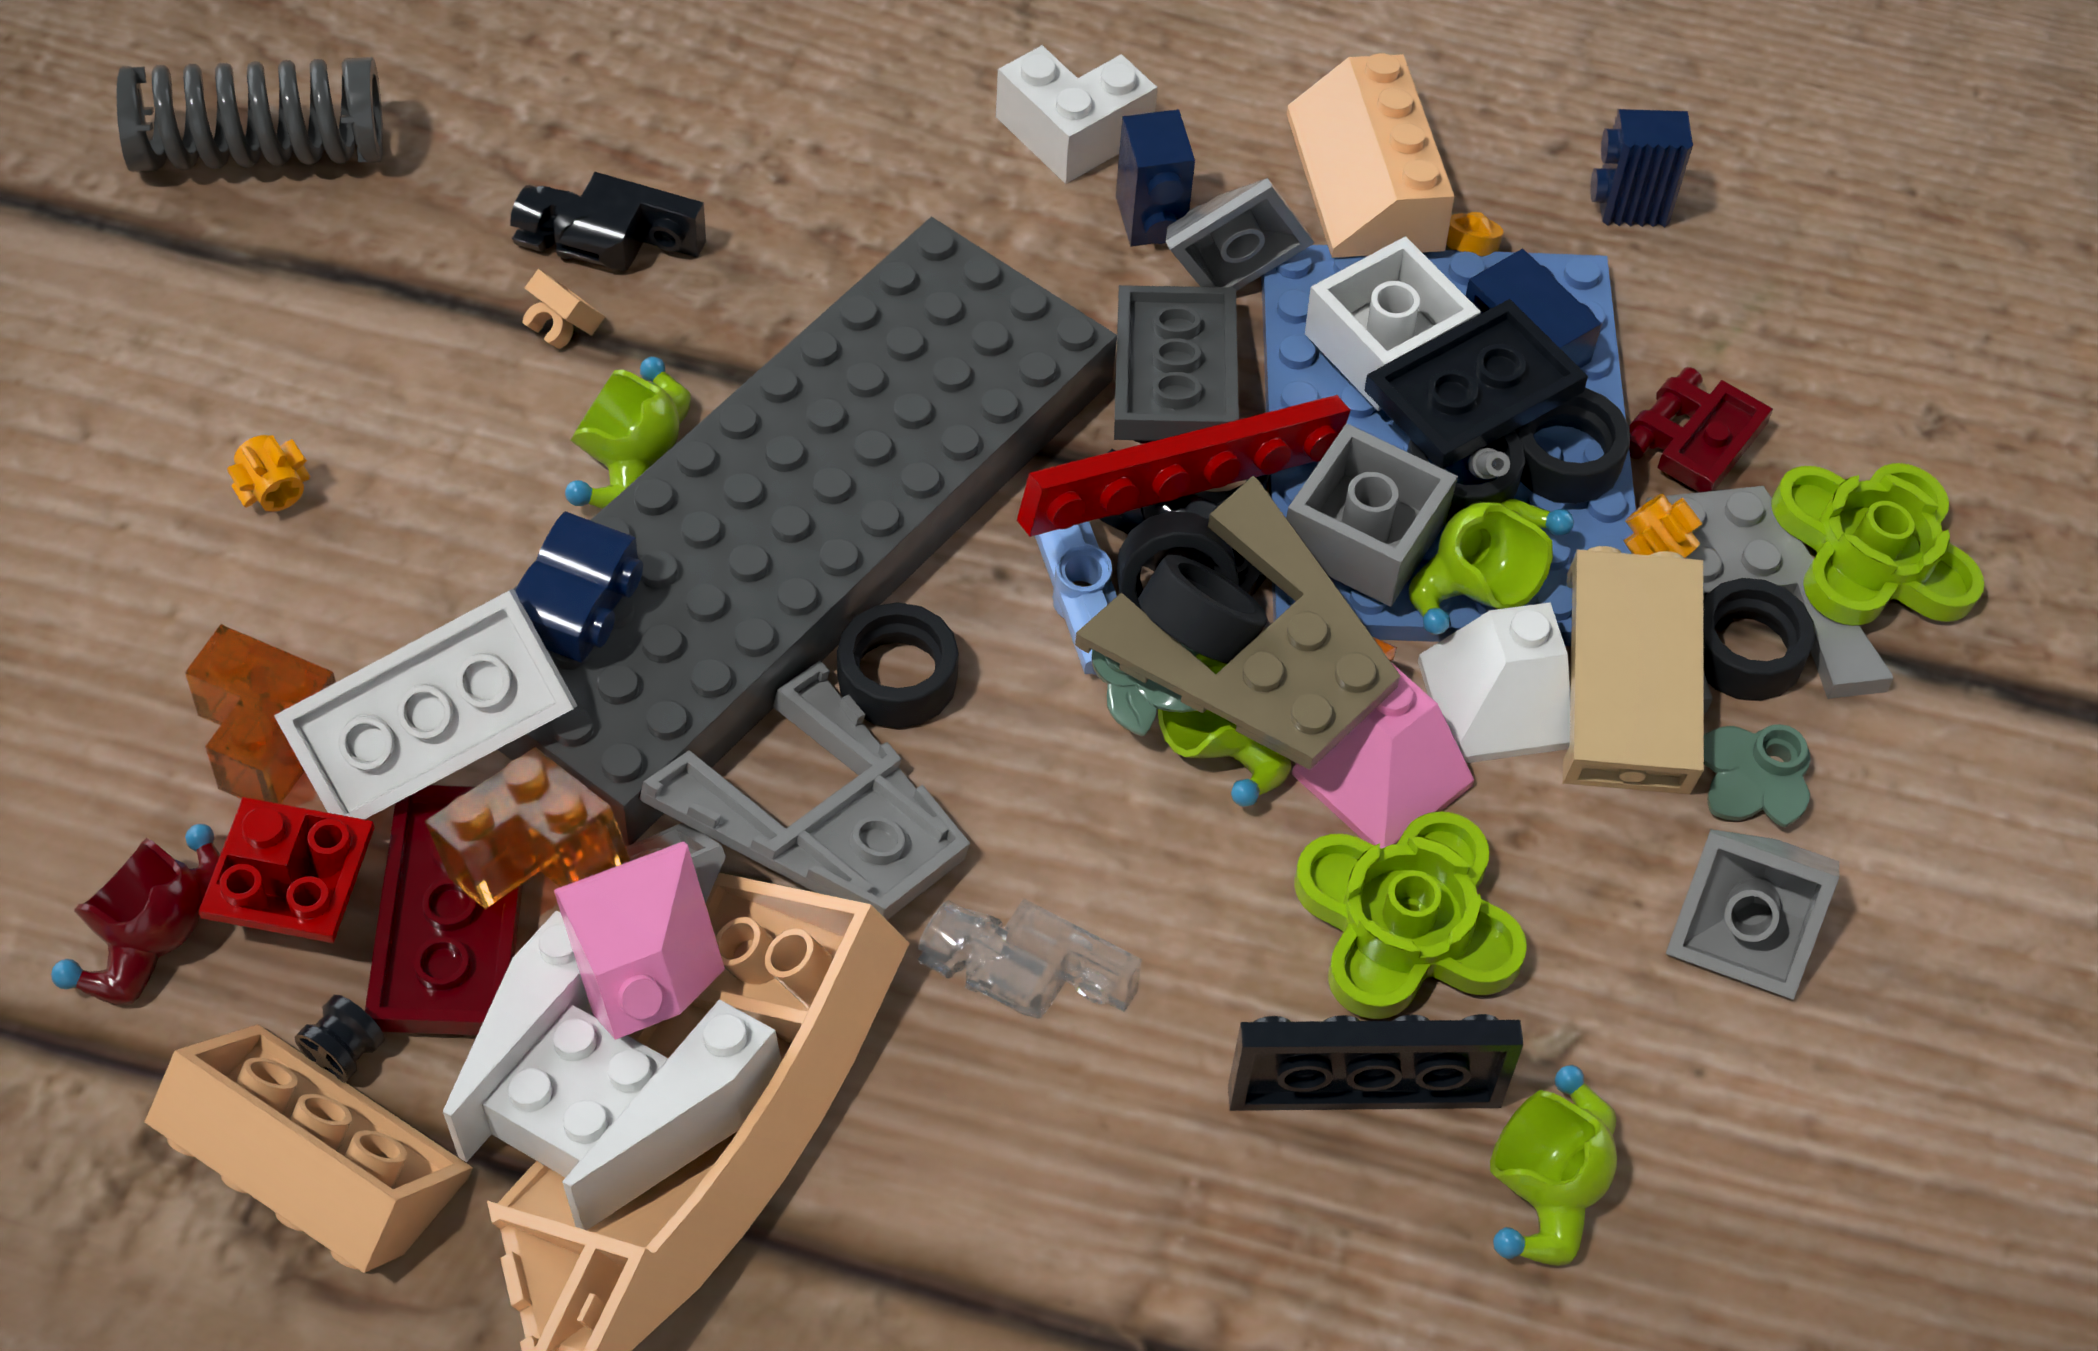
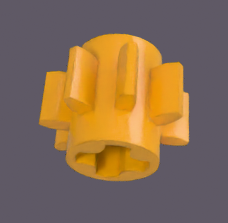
[227,435,311,512]
[1623,493,1702,558]

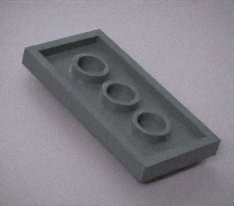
[1114,285,1239,443]

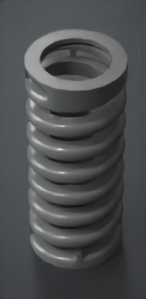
[116,57,383,172]

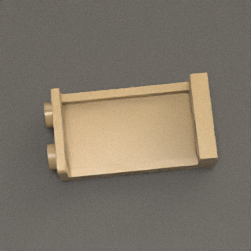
[1562,546,1704,794]

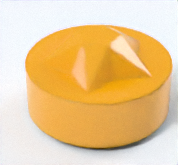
[1446,212,1504,256]

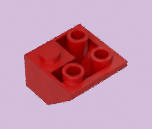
[198,797,375,943]

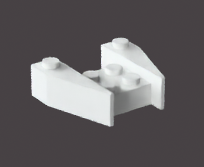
[443,910,781,1230]

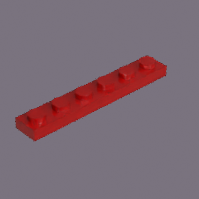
[1017,395,1351,537]

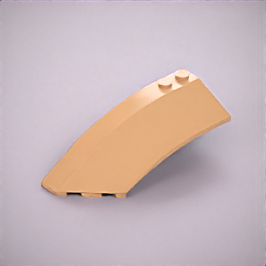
[487,873,910,1351]

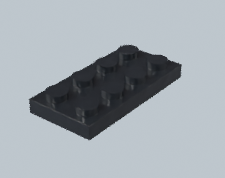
[1228,1014,1524,1111]

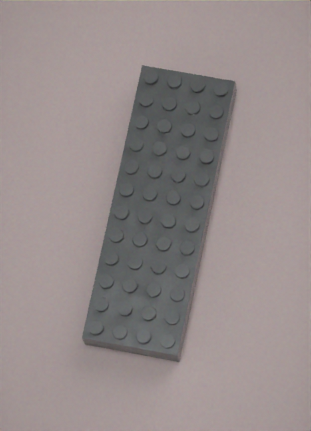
[497,216,1117,846]

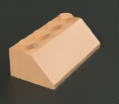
[1287,53,1455,258]
[144,1024,473,1273]

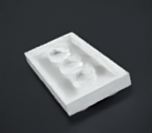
[274,588,577,819]

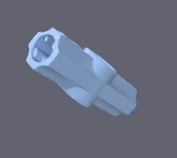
[1035,521,1117,678]

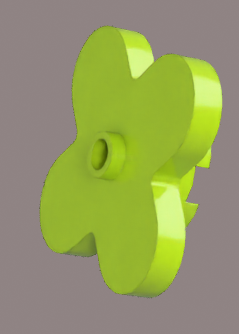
[1771,463,1984,626]
[1294,812,1527,1019]

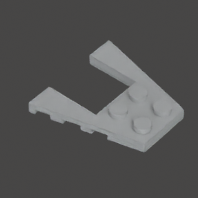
[1646,486,1893,713]
[639,661,970,920]

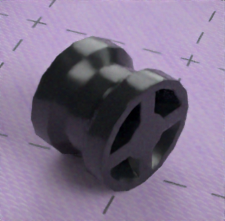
[294,994,385,1083]

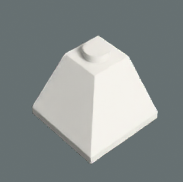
[1418,602,1570,763]

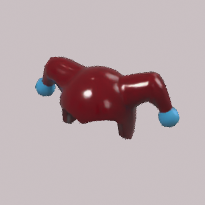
[51,824,220,1005]

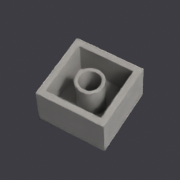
[1286,423,1458,607]

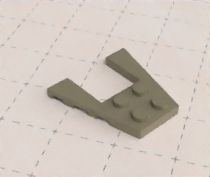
[1075,476,1401,770]

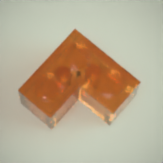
[185,624,336,804]
[425,747,631,909]

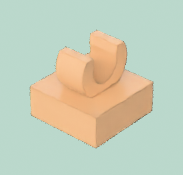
[522,269,605,349]

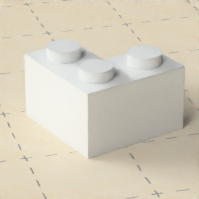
[996,45,1158,184]

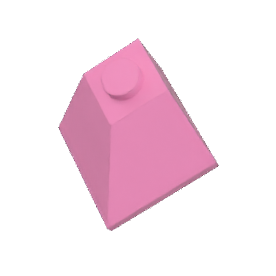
[1292,663,1474,849]
[554,841,725,1040]

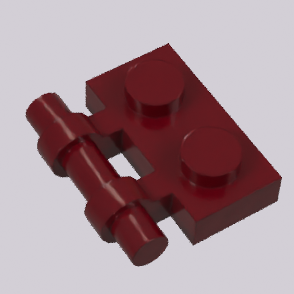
[1629,367,1773,492]

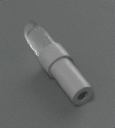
[1464,448,1510,479]

